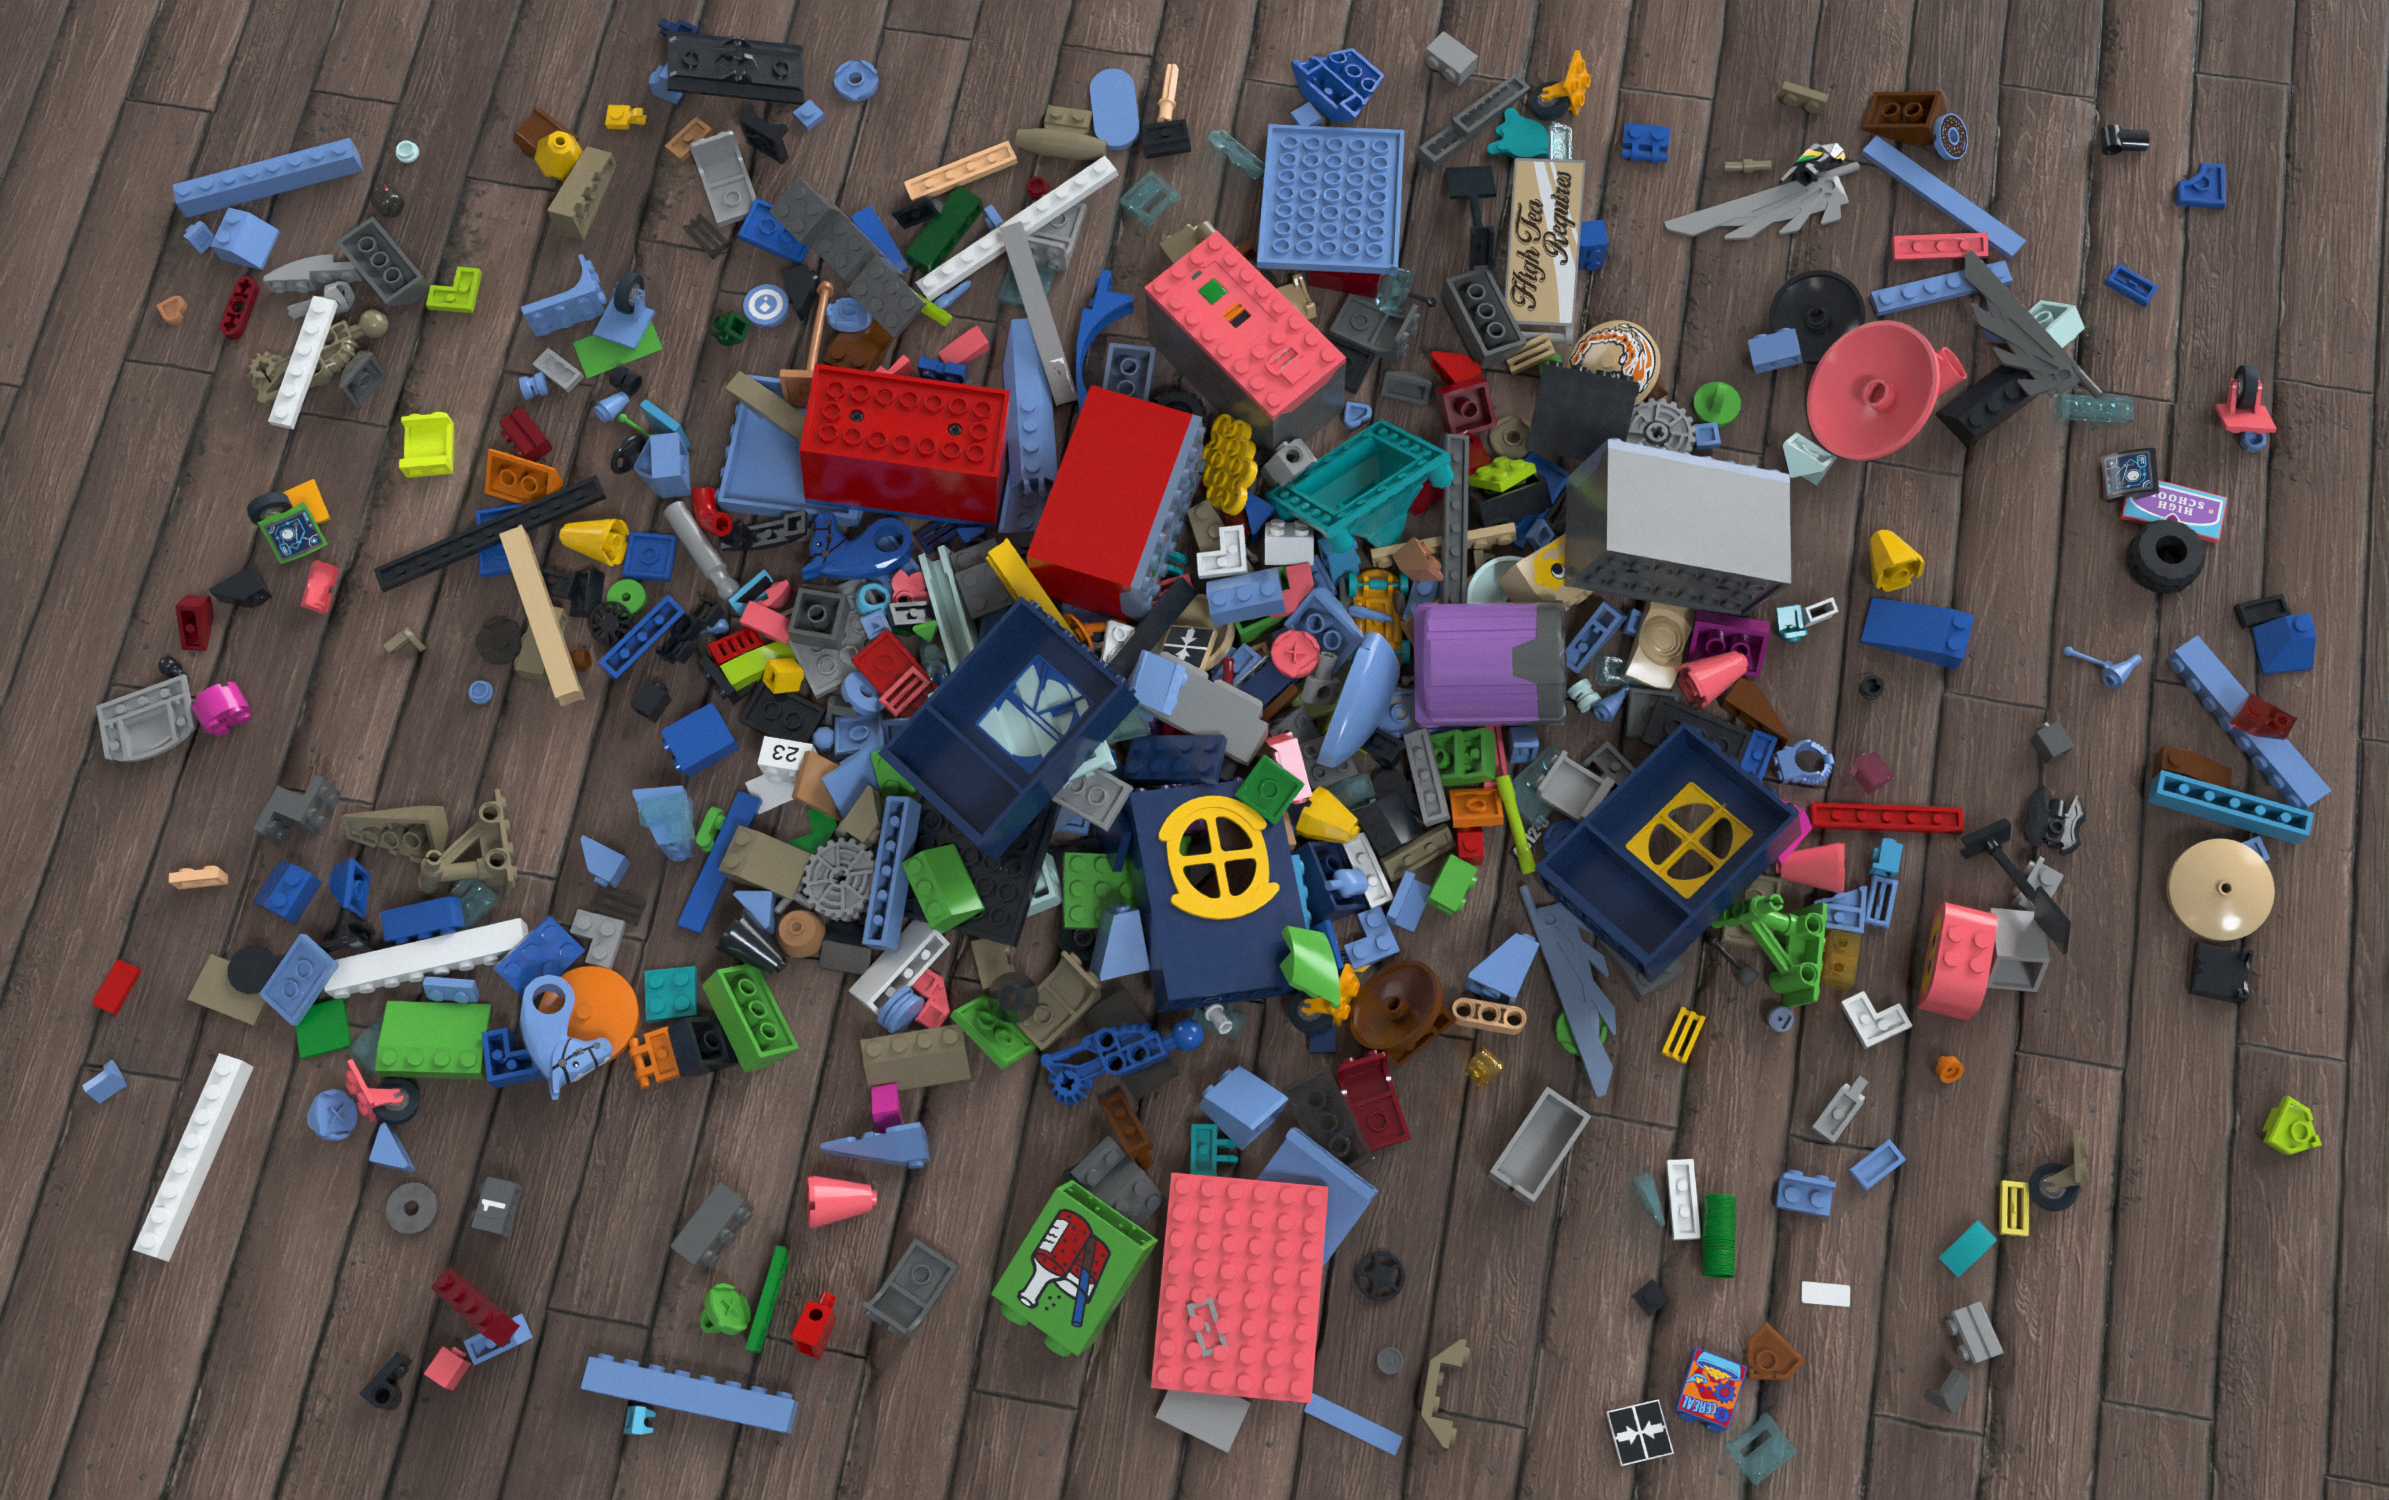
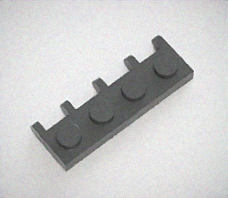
[1582,741,1677,836]

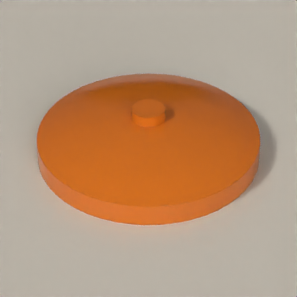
[538,966,640,1063]

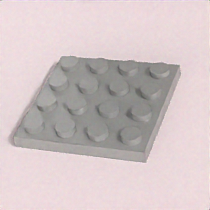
[780,579,893,699]

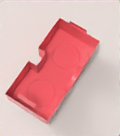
[300,560,339,614]

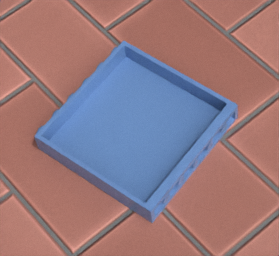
[715,375,864,528]

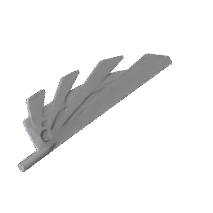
[1664,162,1860,240]

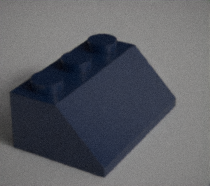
[1291,841,1368,923]

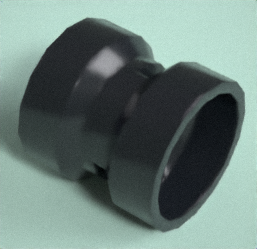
[609,365,642,396]

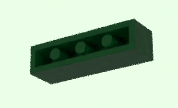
[906,186,984,275]

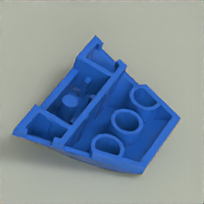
[1291,48,1385,122]

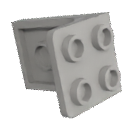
[690,131,756,228]
[1026,194,1087,271]

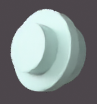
[396,141,419,163]

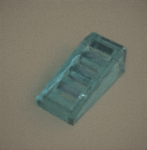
[1596,656,1648,688]

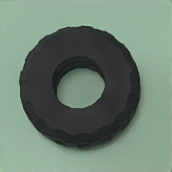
[2126,519,2206,594]

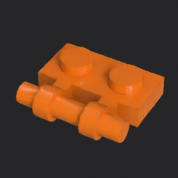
[628,1026,680,1089]

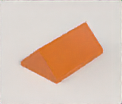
[484,449,564,505]

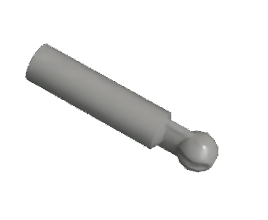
[663,501,741,601]

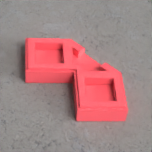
[1270,563,1314,619]
[910,969,951,1029]

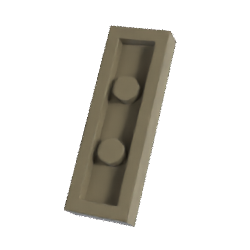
[1380,823,1456,882]

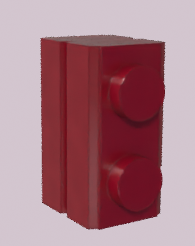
[499,407,553,462]

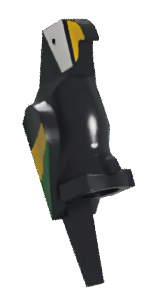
[1778,143,1845,187]

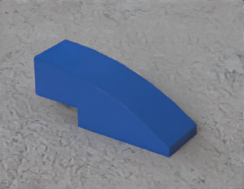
[851,206,909,273]

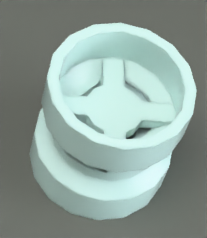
[1567,678,1601,713]

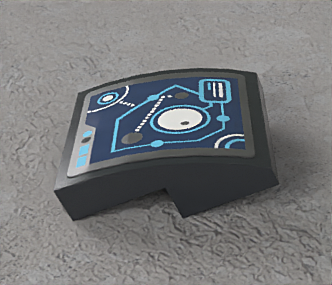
[2101,448,2159,503]

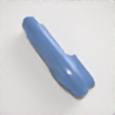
[934,280,971,309]
[1348,606,1394,623]

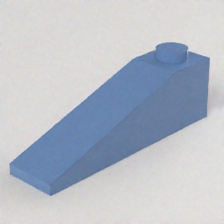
[820,1122,930,1169]

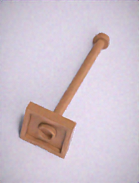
[779,281,834,409]

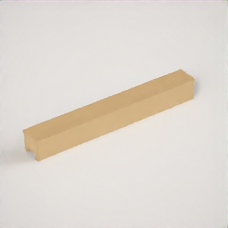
[499,525,585,707]

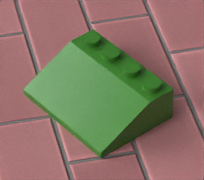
[375,1001,492,1080]

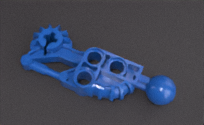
[1041,1018,1204,1107]

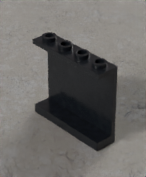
[1525,360,1639,461]

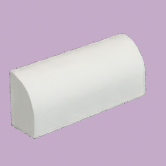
[848,920,950,1016]

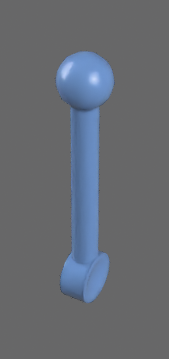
[2063,646,2114,669]

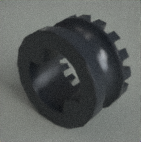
[1860,675,1884,700]

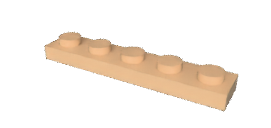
[904,141,1018,203]

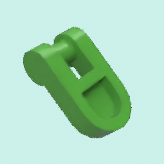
[696,806,726,853]

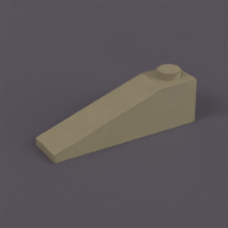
[342,806,449,863]

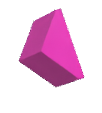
[871,1083,904,1134]

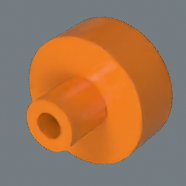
[1935,1056,1964,1083]

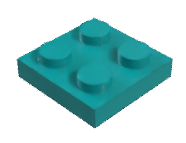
[644,966,698,1022]

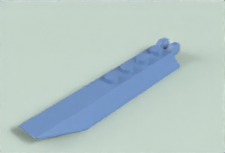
[1003,318,1058,498]

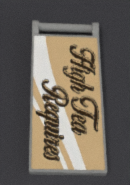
[1505,158,1586,345]

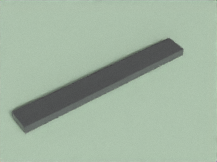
[1441,434,1469,604]

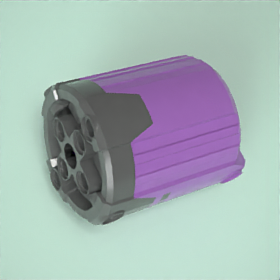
[1414,600,1567,728]

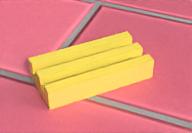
[1999,1180,2029,1237]

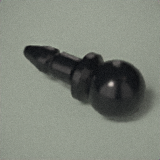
[158,656,190,682]

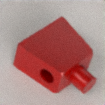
[791,1292,836,1360]

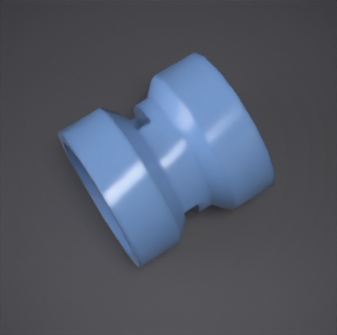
[519,372,549,400]

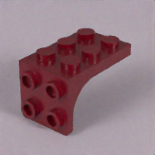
[1336,1050,1411,1155]

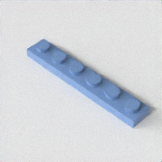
[1869,261,2013,316]

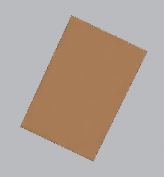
[791,751,843,821]

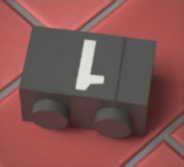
[470,1176,523,1238]

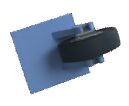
[593,272,655,350]

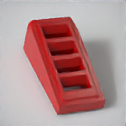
[707,628,764,666]

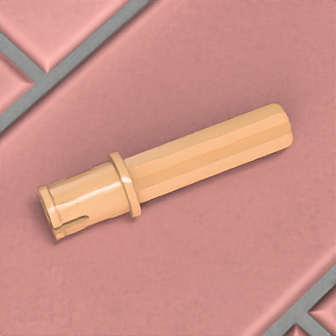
[1157,64,1179,123]

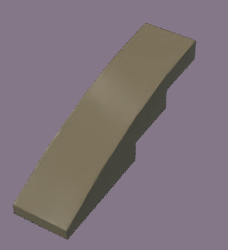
[725,371,806,445]

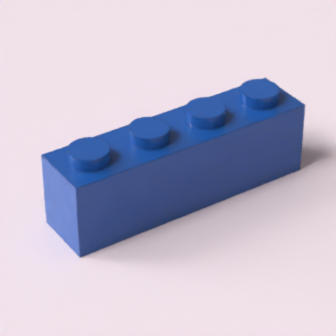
[597,595,685,682]

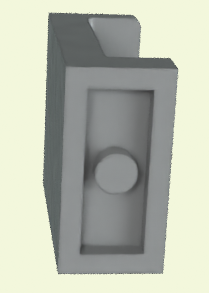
[1535,750,1615,824]

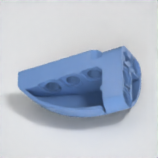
[1316,632,1400,768]

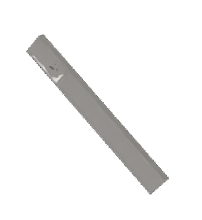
[999,221,1078,407]

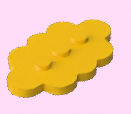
[1202,414,1257,515]

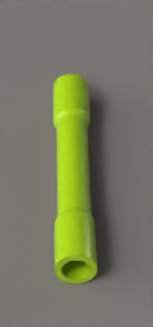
[1495,775,1536,875]

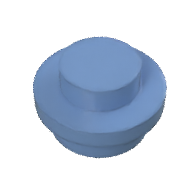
[468,681,494,704]

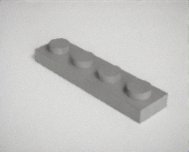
[1403,728,1450,827]

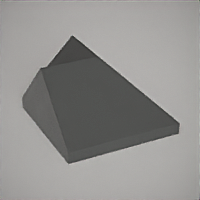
[339,351,388,410]

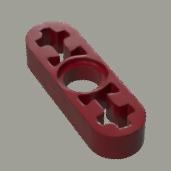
[220,276,259,340]

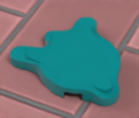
[1487,108,1555,160]

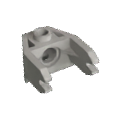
[1260,438,1317,488]

